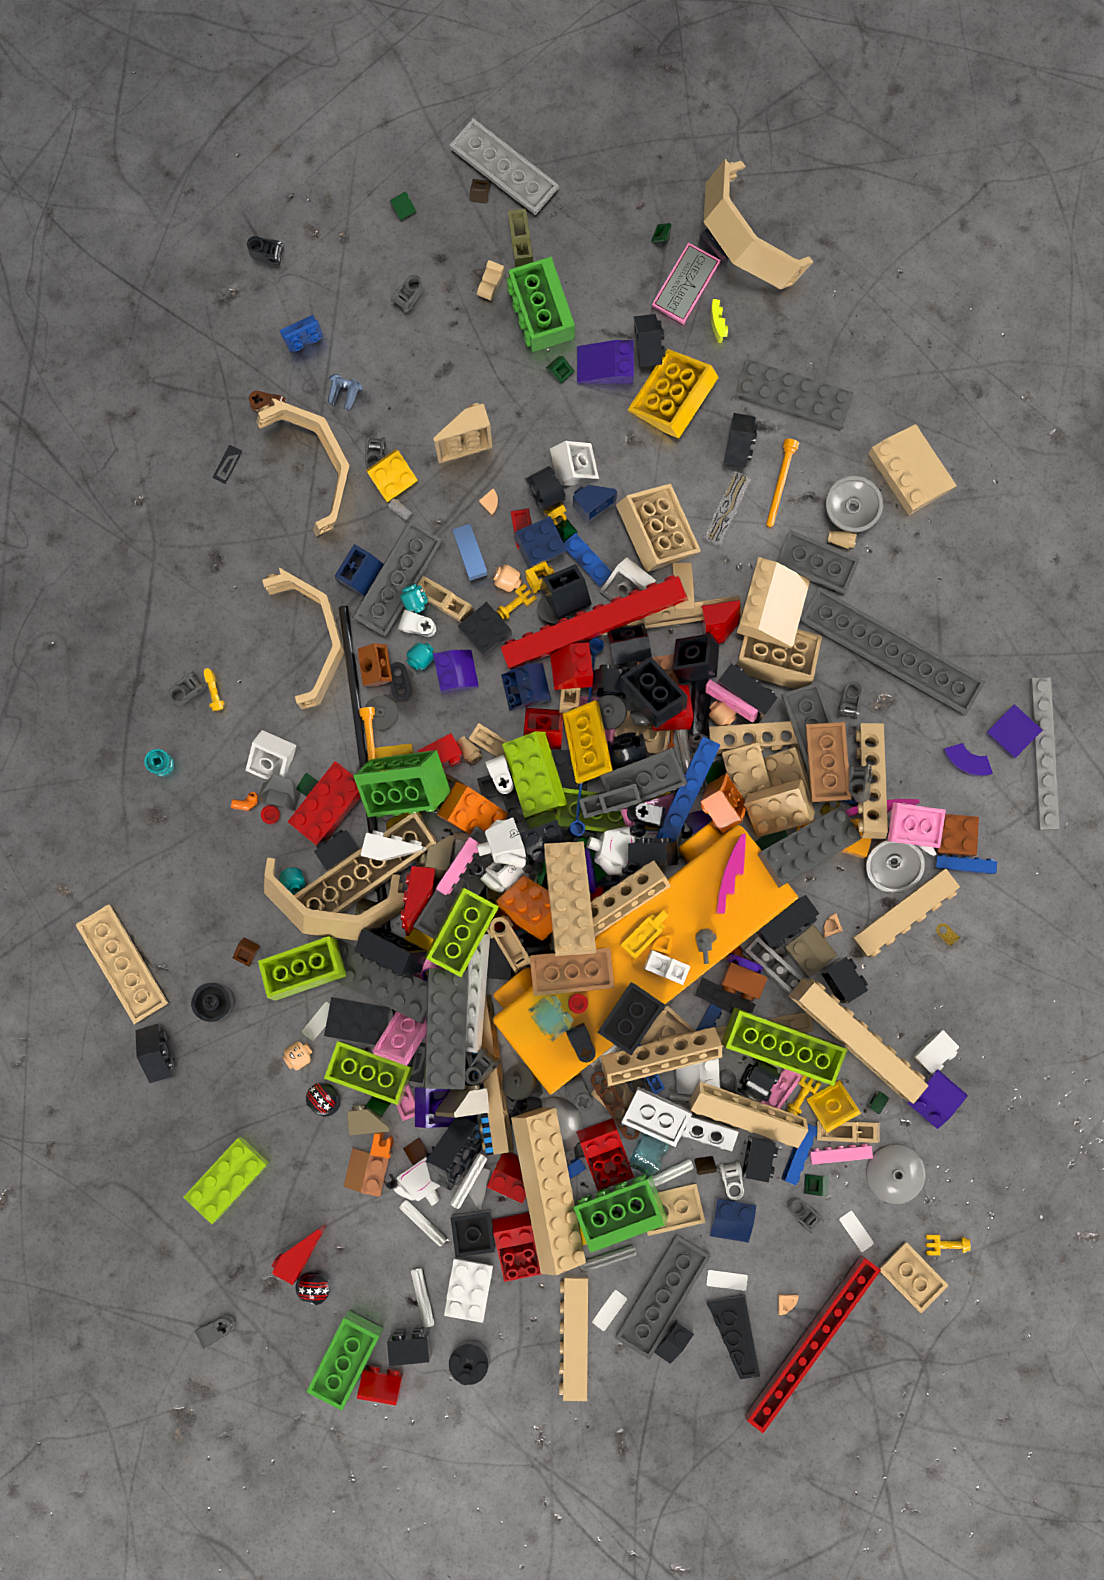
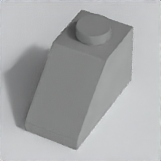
[461,1164,491,1209]

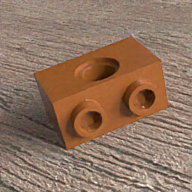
[357,643,392,687]

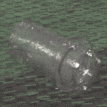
[388,498,413,521]

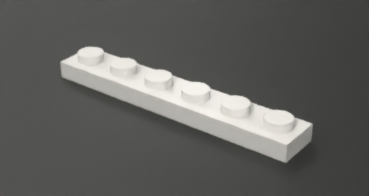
[466,934,490,1053]

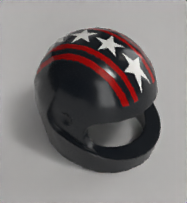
[306,1083,340,1117]
[295,1272,330,1306]

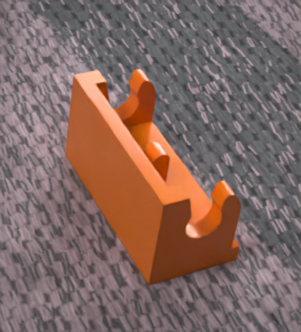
[370,1132,394,1159]

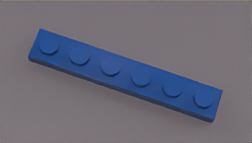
[655,736,720,841]

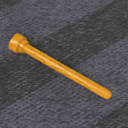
[766,438,799,527]
[359,707,376,761]

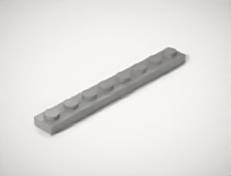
[1030,677,1060,830]

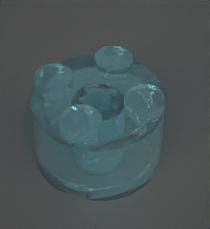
[528,995,574,1042]
[628,1133,670,1176]

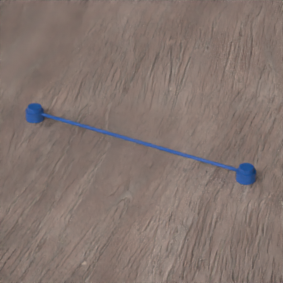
[568,638,604,837]

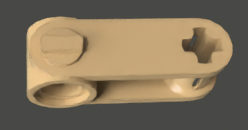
[486,915,531,974]

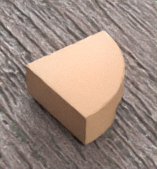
[479,489,498,516]
[823,913,843,938]
[778,1294,799,1315]

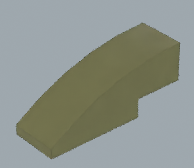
[508,208,533,268]

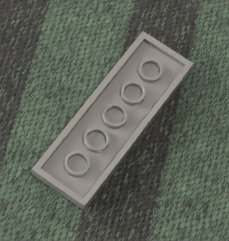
[450,118,559,215]

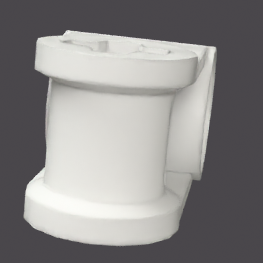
[398,610,436,638]
[485,755,514,794]
[720,1161,744,1200]

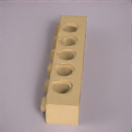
[708,721,800,755]
[855,723,888,839]
[591,860,671,937]
[601,1027,722,1086]

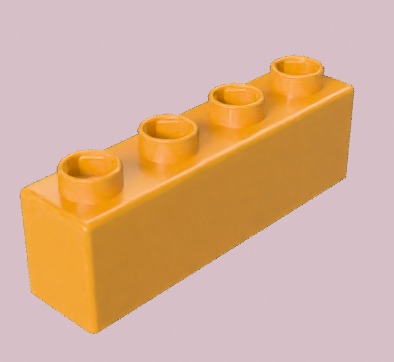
[493,822,798,1095]

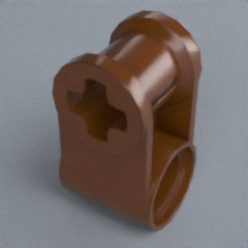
[249,391,287,412]

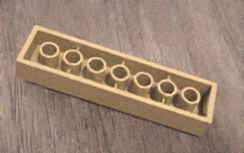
[294,813,438,913]
[788,978,929,1104]
[511,1108,586,1275]

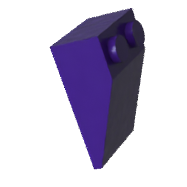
[577,340,634,384]
[415,1087,477,1128]

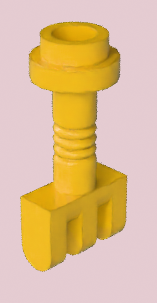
[496,584,537,620]
[204,668,225,711]
[786,1075,821,1115]
[926,1234,971,1255]

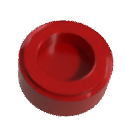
[261,805,281,825]
[568,994,588,1014]

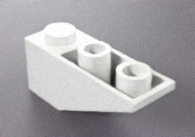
[361,830,426,861]

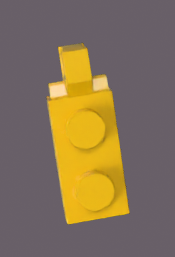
[621,910,669,959]

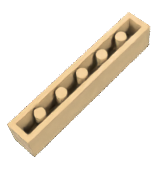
[851,869,960,957]
[690,1081,808,1148]
[559,1276,588,1401]

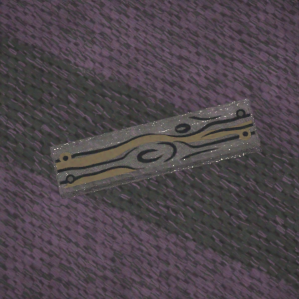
[703,471,752,547]

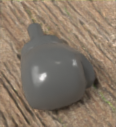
[630,708,650,727]
[695,928,717,964]

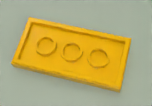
[562,700,613,784]

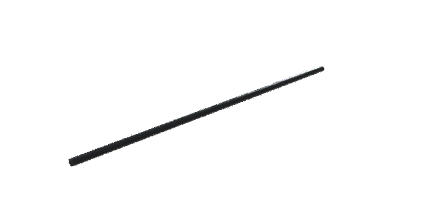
[339,606,396,1016]

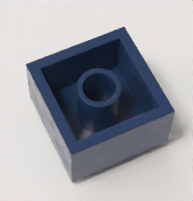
[514,516,567,569]

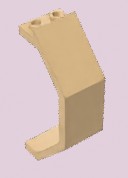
[704,159,813,289]
[256,398,350,537]
[262,568,345,710]
[264,858,404,941]

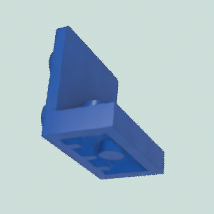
[279,315,323,352]

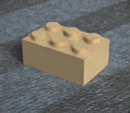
[744,779,815,837]

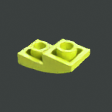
[711,299,728,343]

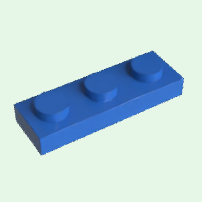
[563,533,612,588]

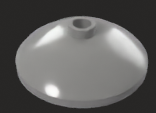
[826,476,883,532]
[866,839,925,893]
[541,1097,583,1153]
[866,1144,925,1204]

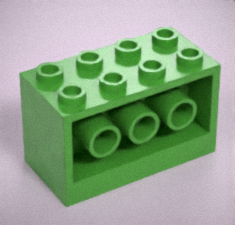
[506,257,575,352]
[353,750,451,818]
[573,1174,668,1253]
[306,1310,384,1411]

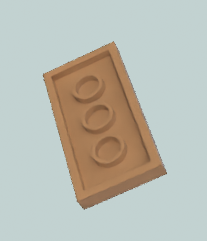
[805,722,851,802]
[530,948,614,996]

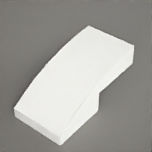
[643,950,691,985]

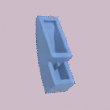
[452,524,488,581]

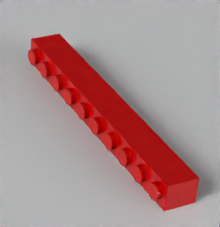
[501,575,688,670]
[745,1255,881,1433]

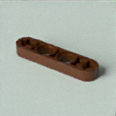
[591,1071,640,1140]

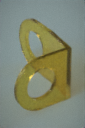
[819,801,840,816]
[936,923,961,946]

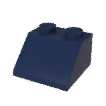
[573,485,617,523]
[710,1197,757,1243]

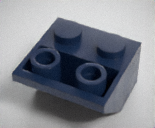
[335,544,383,597]
[501,663,551,711]

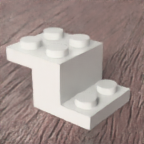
[444,1258,493,1323]

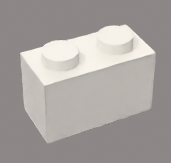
[912,1030,959,1074]

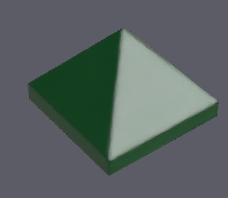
[651,223,671,242]
[555,518,578,543]

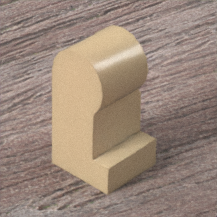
[477,260,505,301]

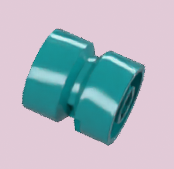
[144,749,175,777]

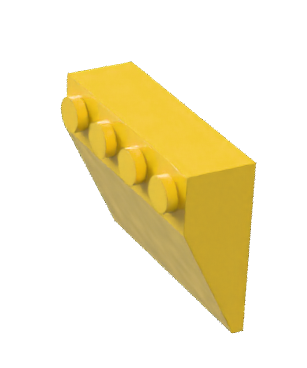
[628,349,719,439]

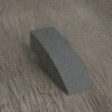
[578,783,641,819]

